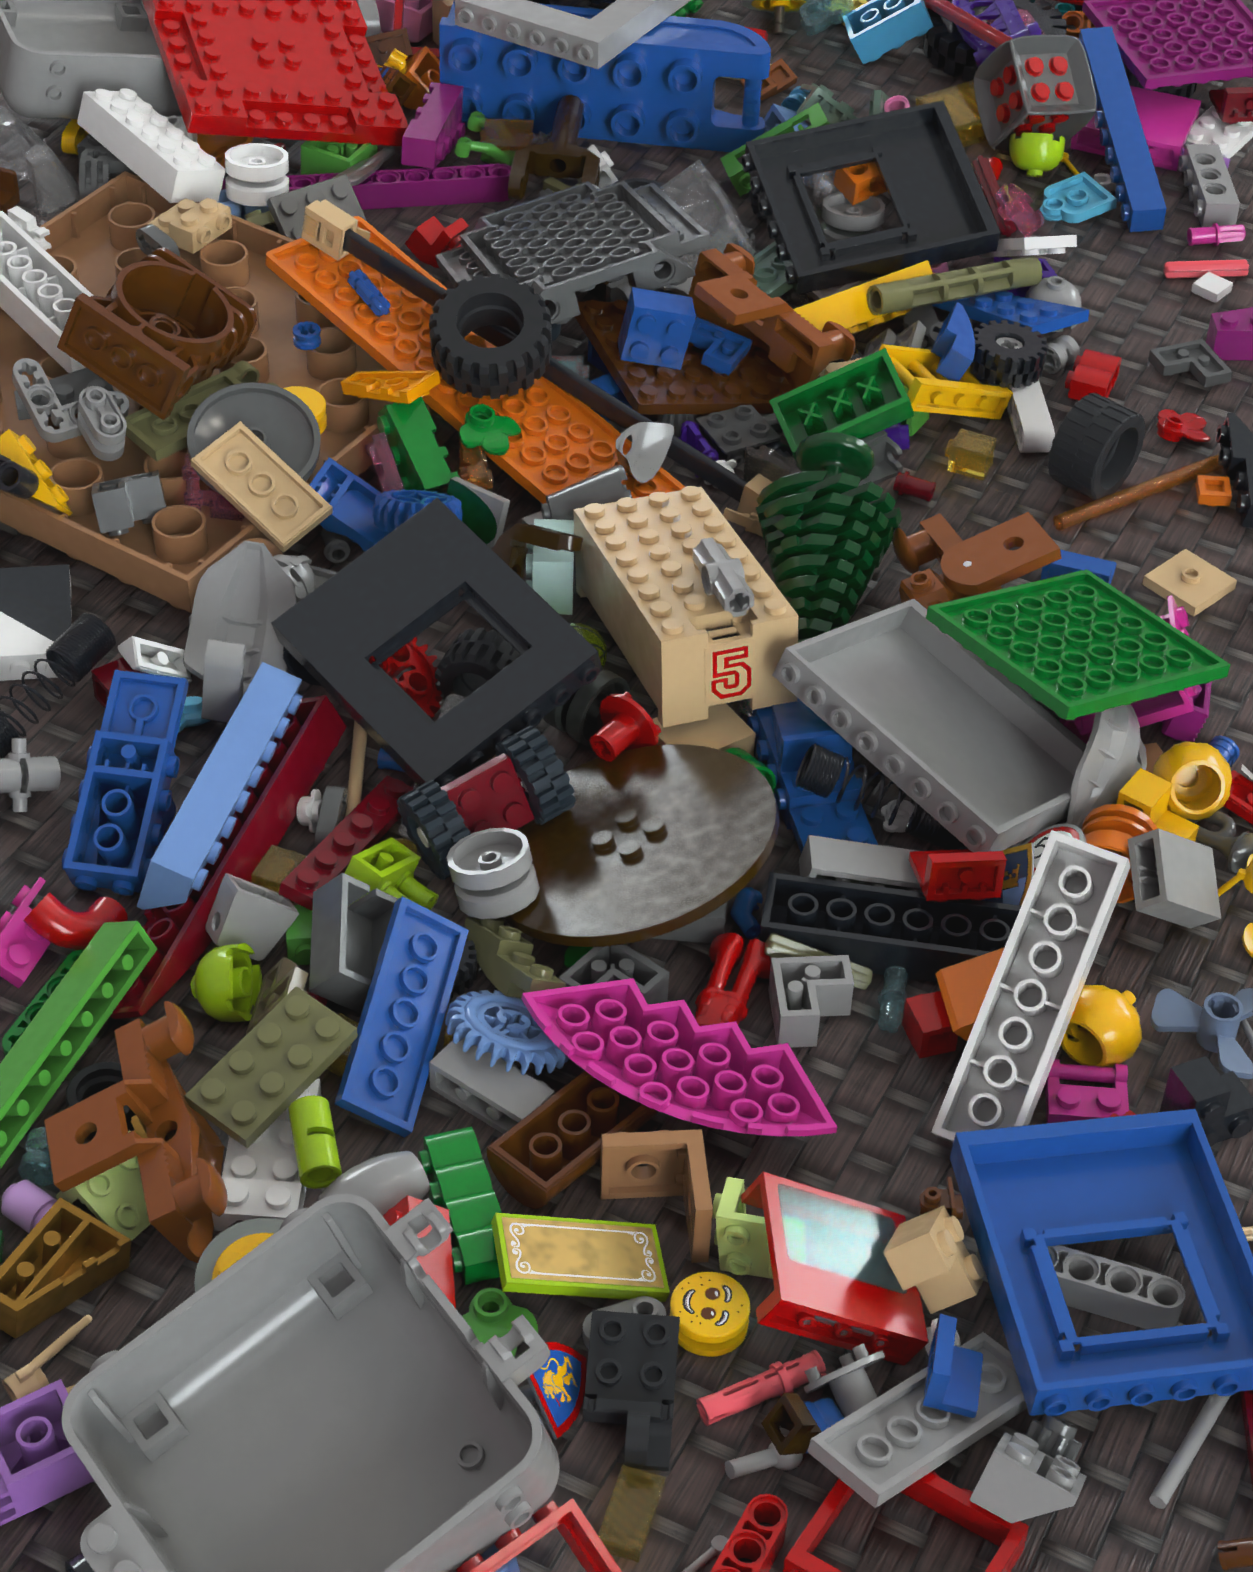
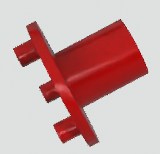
[590,691,661,762]

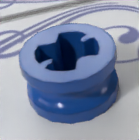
[292,321,321,350]

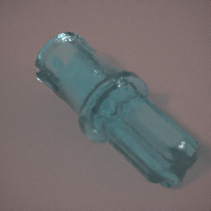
[877,966,909,1033]

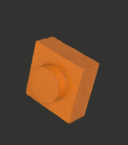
[1195,475,1232,507]

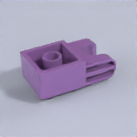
[0,1379,94,1526]

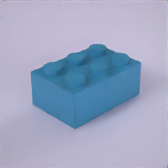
[842,0,934,65]

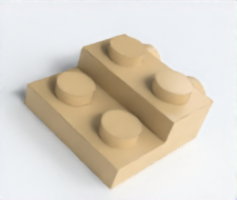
[147,198,232,254]

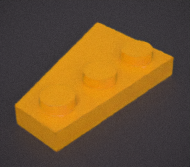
[341,370,441,404]

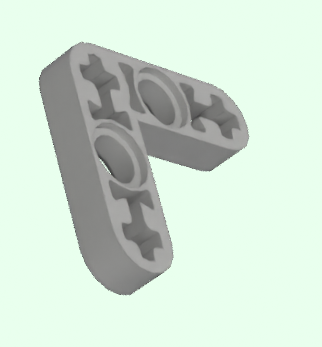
[12,358,129,443]

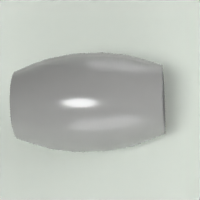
[318,1151,430,1215]

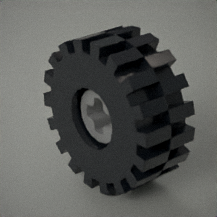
[969,320,1048,388]

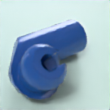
[730,887,763,939]

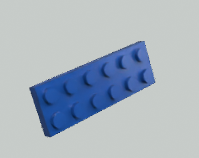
[334,896,469,1138]

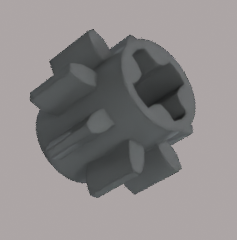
[1026,1415,1083,1462]

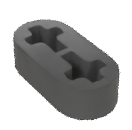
[136,224,180,257]
[315,785,348,848]

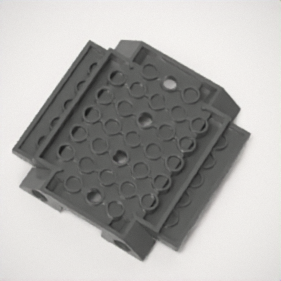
[435,181,712,324]

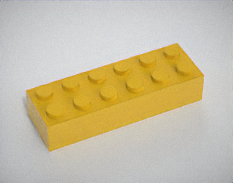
[793,260,933,334]

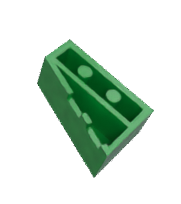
[377,396,460,493]

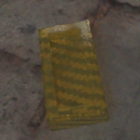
[598,1465,666,1562]

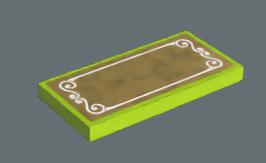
[491,1213,670,1302]

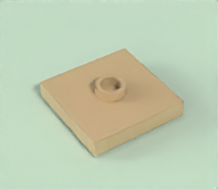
[1142,549,1237,617]

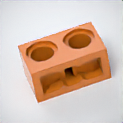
[834,162,887,205]

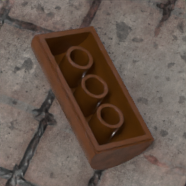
[487,1071,659,1209]

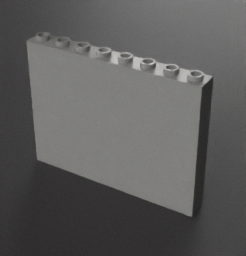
[772,599,1087,852]

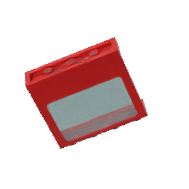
[741,1171,929,1365]

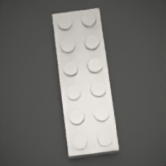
[77,88,226,203]

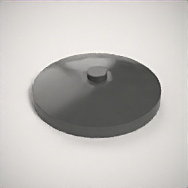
[187,382,321,494]

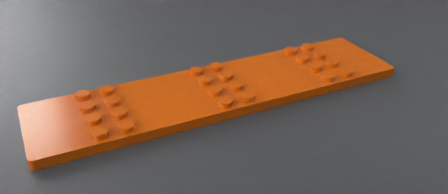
[265,216,685,504]

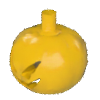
[1153,741,1232,820]
[1061,985,1142,1068]

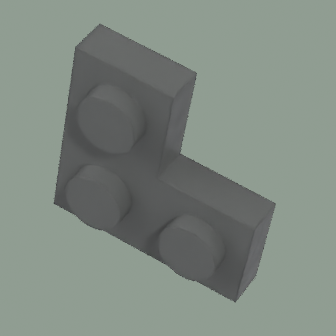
[1148,339,1233,387]

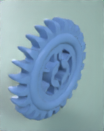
[445,990,569,1075]

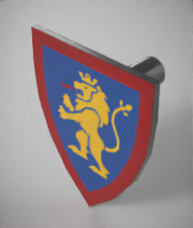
[517,1342,586,1440]

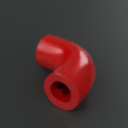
[23,892,128,950]

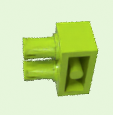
[345,837,439,910]

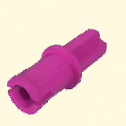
[1187,223,1246,246]

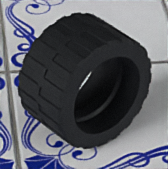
[1048,393,1145,501]

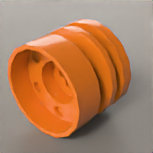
[1081,804,1157,903]

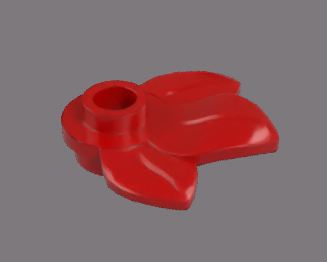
[1157,409,1211,442]

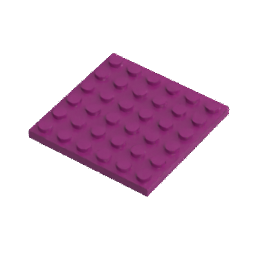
[1082,0,1253,90]

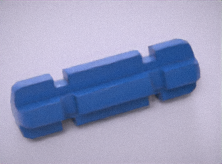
[348,269,391,317]

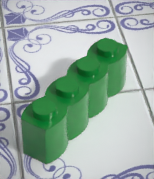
[418,1126,502,1285]

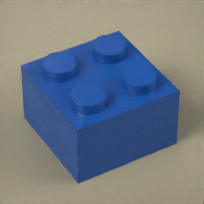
[618,287,696,370]

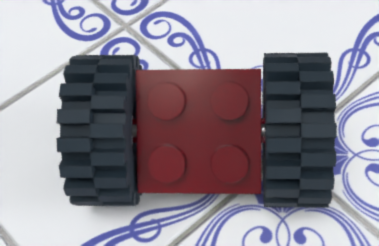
[397,726,576,880]

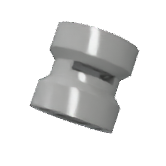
[1043,335,1080,374]

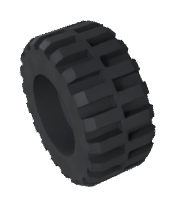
[429,274,552,399]

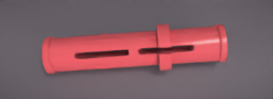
[696,1350,826,1426]

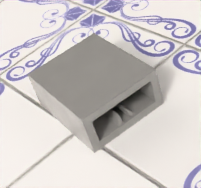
[1128,828,1221,929]

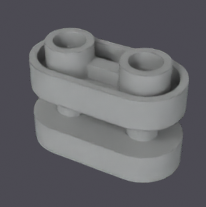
[77,386,127,461]

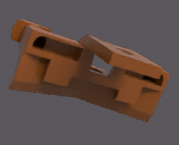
[688,243,856,389]
[44,1001,228,1263]

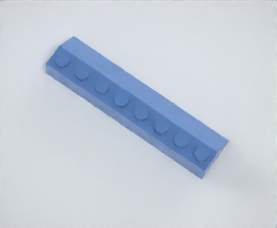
[137,662,303,910]

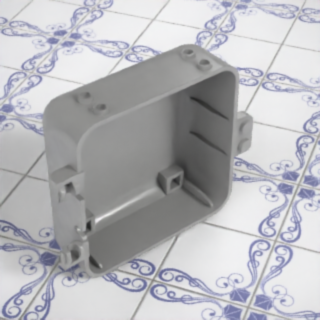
[0,0,182,119]
[62,1194,560,1572]

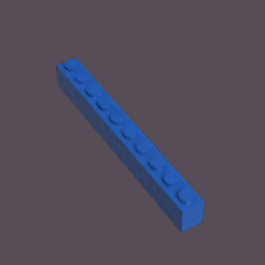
[1079,26,1167,232]

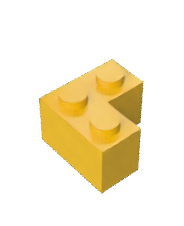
[1116,768,1199,842]

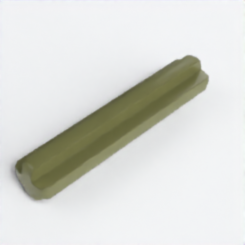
[764,934,873,990]

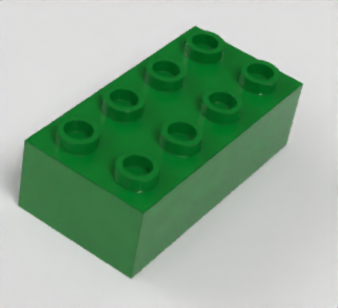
[769,348,915,461]

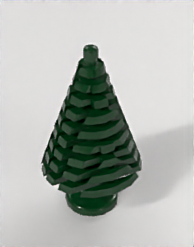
[755,432,902,643]

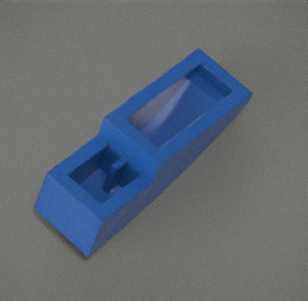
[931,302,975,382]

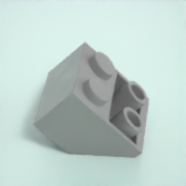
[969,1432,1087,1523]

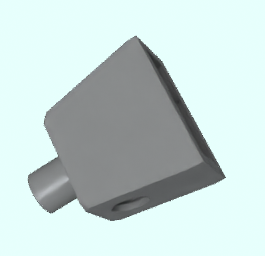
[206,873,299,961]

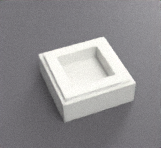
[1191,272,1233,303]

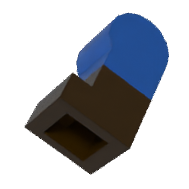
[761,1393,844,1455]

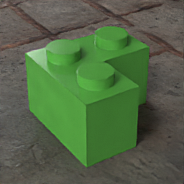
[301,140,378,175]

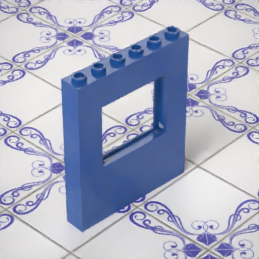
[950,1109,1253,1416]

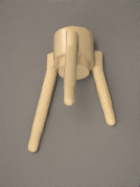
[2,1315,92,1401]

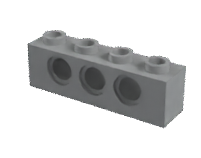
[1179,144,1240,227]

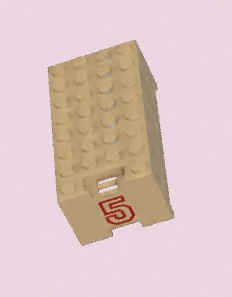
[573,486,798,728]

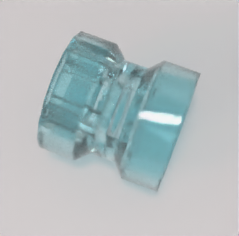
[18,1127,54,1186]

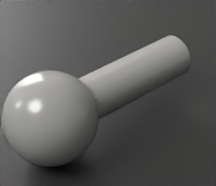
[725,1435,803,1479]

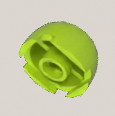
[1009,133,1066,177]
[191,943,262,1022]

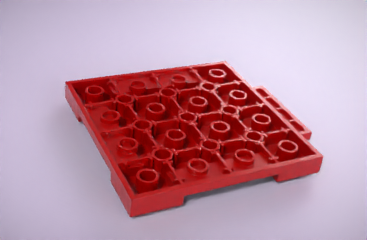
[142,0,408,146]

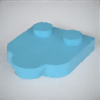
[1040,172,1117,223]

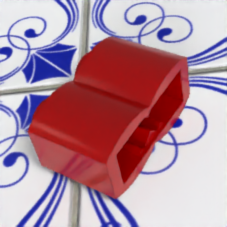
[1065,349,1122,400]

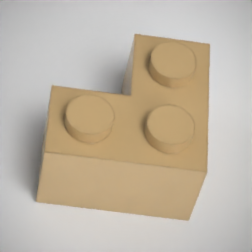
[883,1205,984,1314]

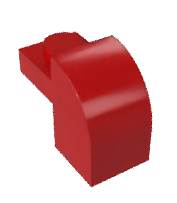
[405,216,469,268]

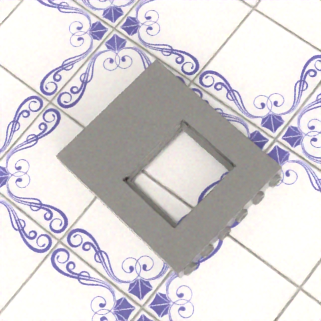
[455,0,691,69]

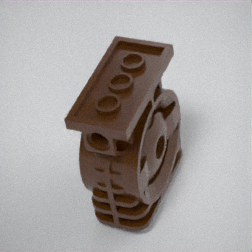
[57,248,257,420]

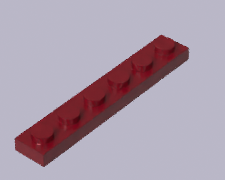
[278,775,414,911]

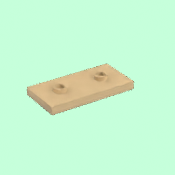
[191,421,333,553]

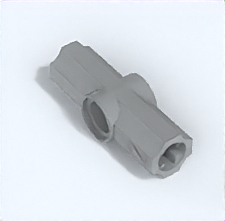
[692,538,754,617]

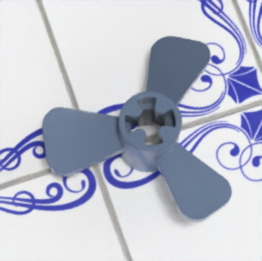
[1150,988,1253,1079]

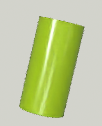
[288,1095,342,1189]

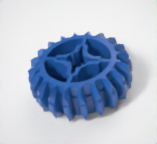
[373,489,463,533]

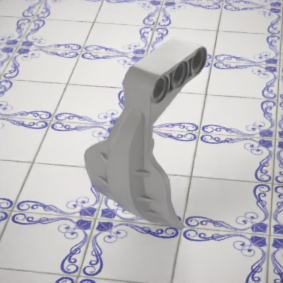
[183,540,296,723]
[1016,684,1147,829]

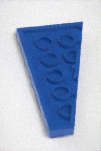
[932,291,1089,335]

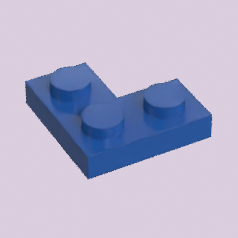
[689,317,753,375]

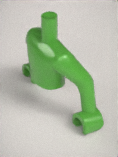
[454,111,518,166]

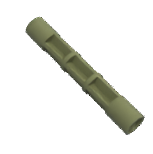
[867,255,1042,315]

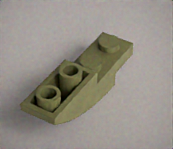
[464,917,566,998]

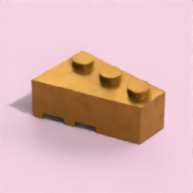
[0,1197,131,1339]

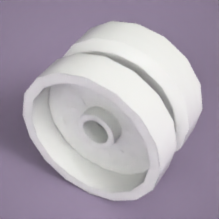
[225,143,289,206]

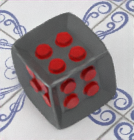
[974,35,1096,151]

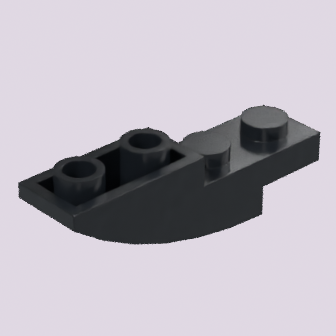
[1216,412,1253,528]

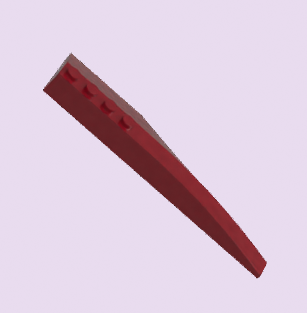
[110,695,347,1019]

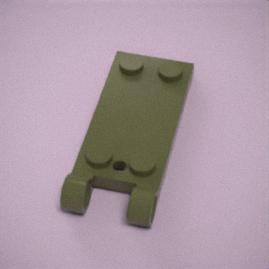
[124,361,279,462]

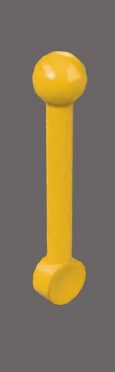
[1061,152,1080,176]

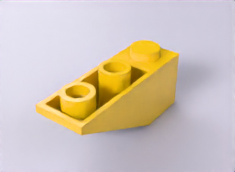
[0,429,73,516]

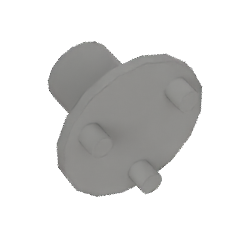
[803,1343,885,1418]

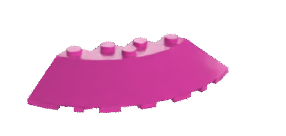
[521,978,838,1136]

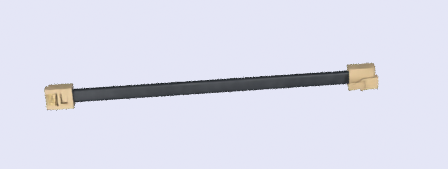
[301,199,772,537]

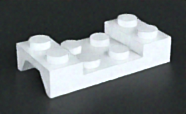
[212,1078,322,1231]

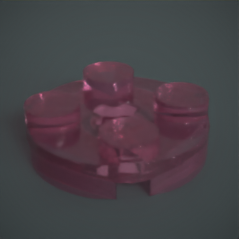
[995,183,1044,237]

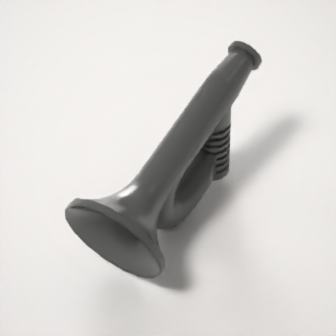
[1186,811,1253,873]

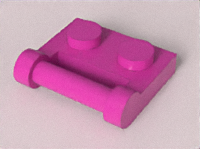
[1045,1059,1129,1123]

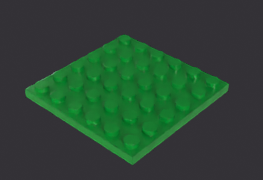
[926,569,1231,720]

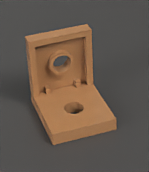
[599,1129,713,1263]

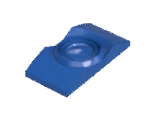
[309,457,389,552]

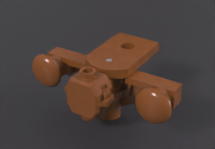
[892,512,1062,609]

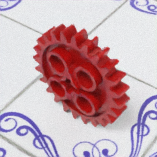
[369,636,442,719]

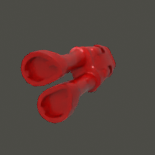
[695,933,772,1026]

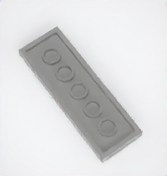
[807,1332,1027,1508]

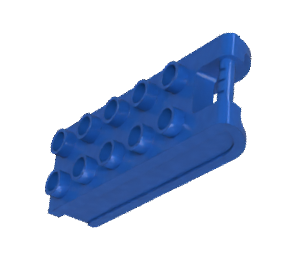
[439,0,771,152]

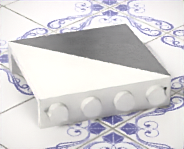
[0,564,72,681]

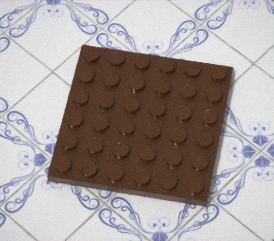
[575,300,793,415]

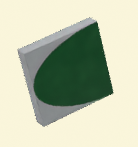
[447,477,510,549]

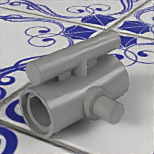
[0,738,61,812]

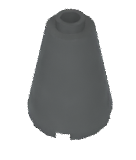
[541,465,632,520]

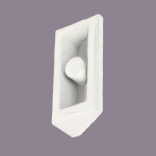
[118,636,192,683]

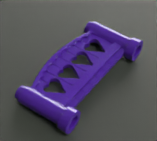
[952,0,1042,67]

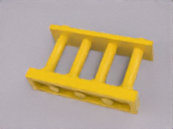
[879,344,1013,420]

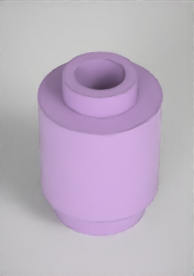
[1,1180,57,1233]

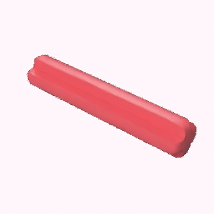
[1163,259,1249,279]

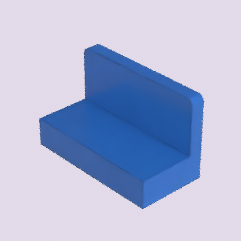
[923,1314,983,1418]

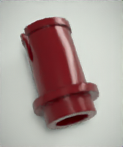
[893,471,936,502]

